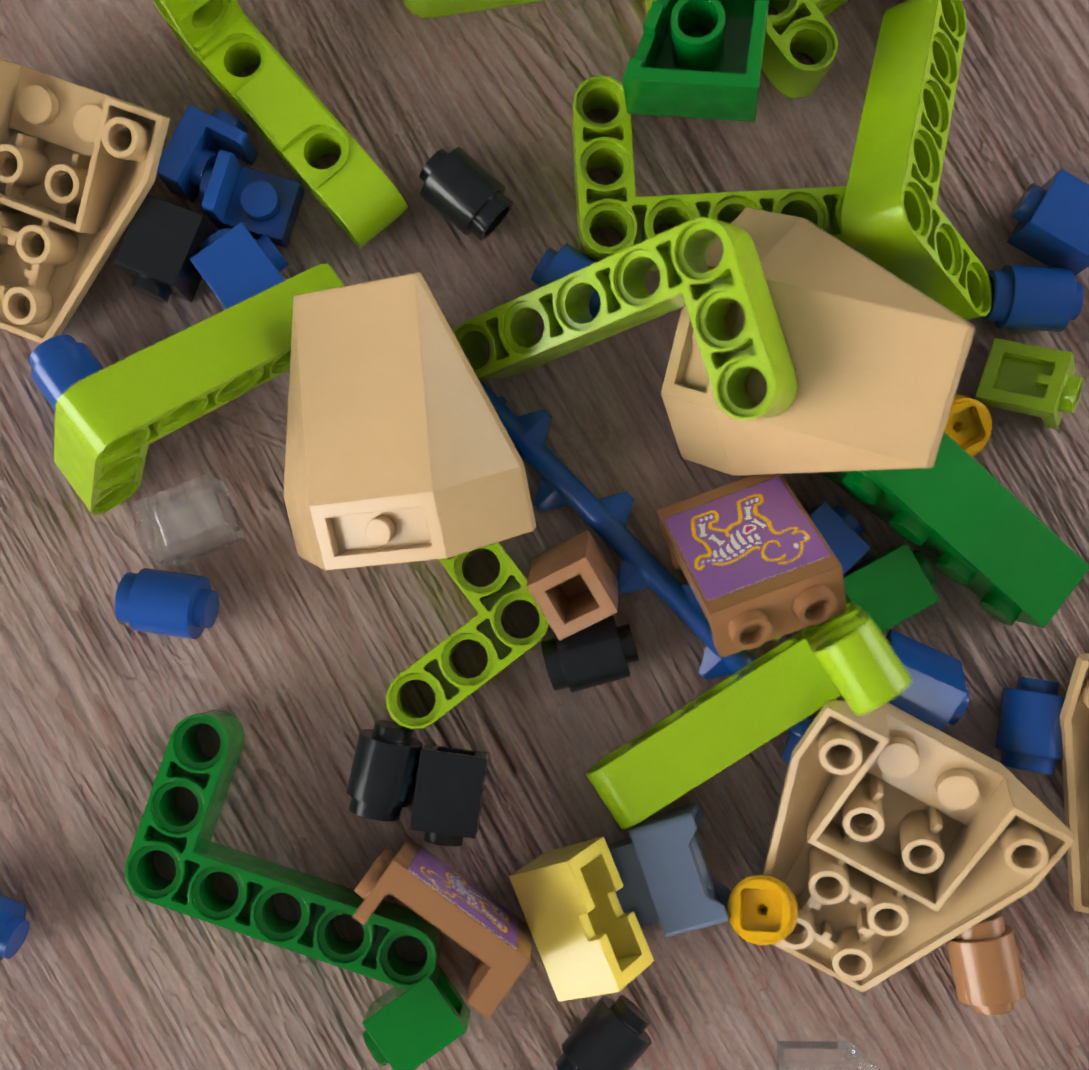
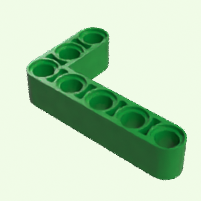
[124,710,442,988]

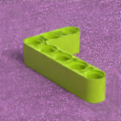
[841,0,992,321]
[572,75,848,271]
[453,217,798,421]
[54,263,345,515]
[386,542,549,729]
[585,601,912,829]

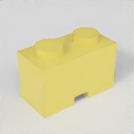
[509,836,654,1002]

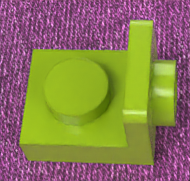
[975,338,1084,430]

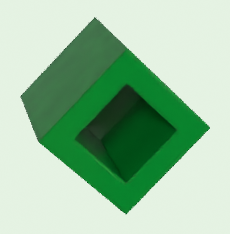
[843,543,940,633]
[362,963,471,1070]

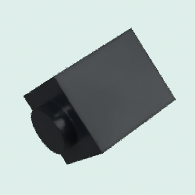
[114,194,216,303]
[409,744,489,846]

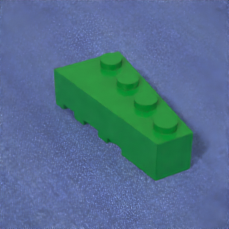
[622,0,770,122]
[821,432,1089,628]

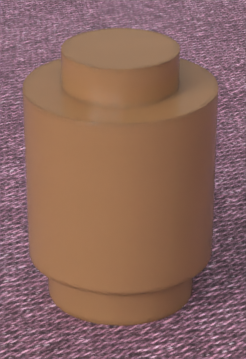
[946,911,1026,1015]

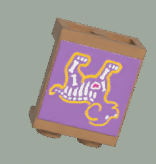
[656,474,847,657]
[353,837,532,1020]

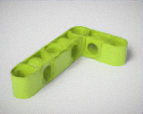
[153,0,409,249]

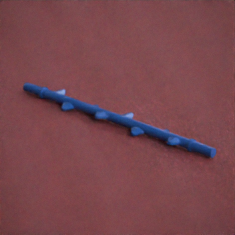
[479,379,814,765]

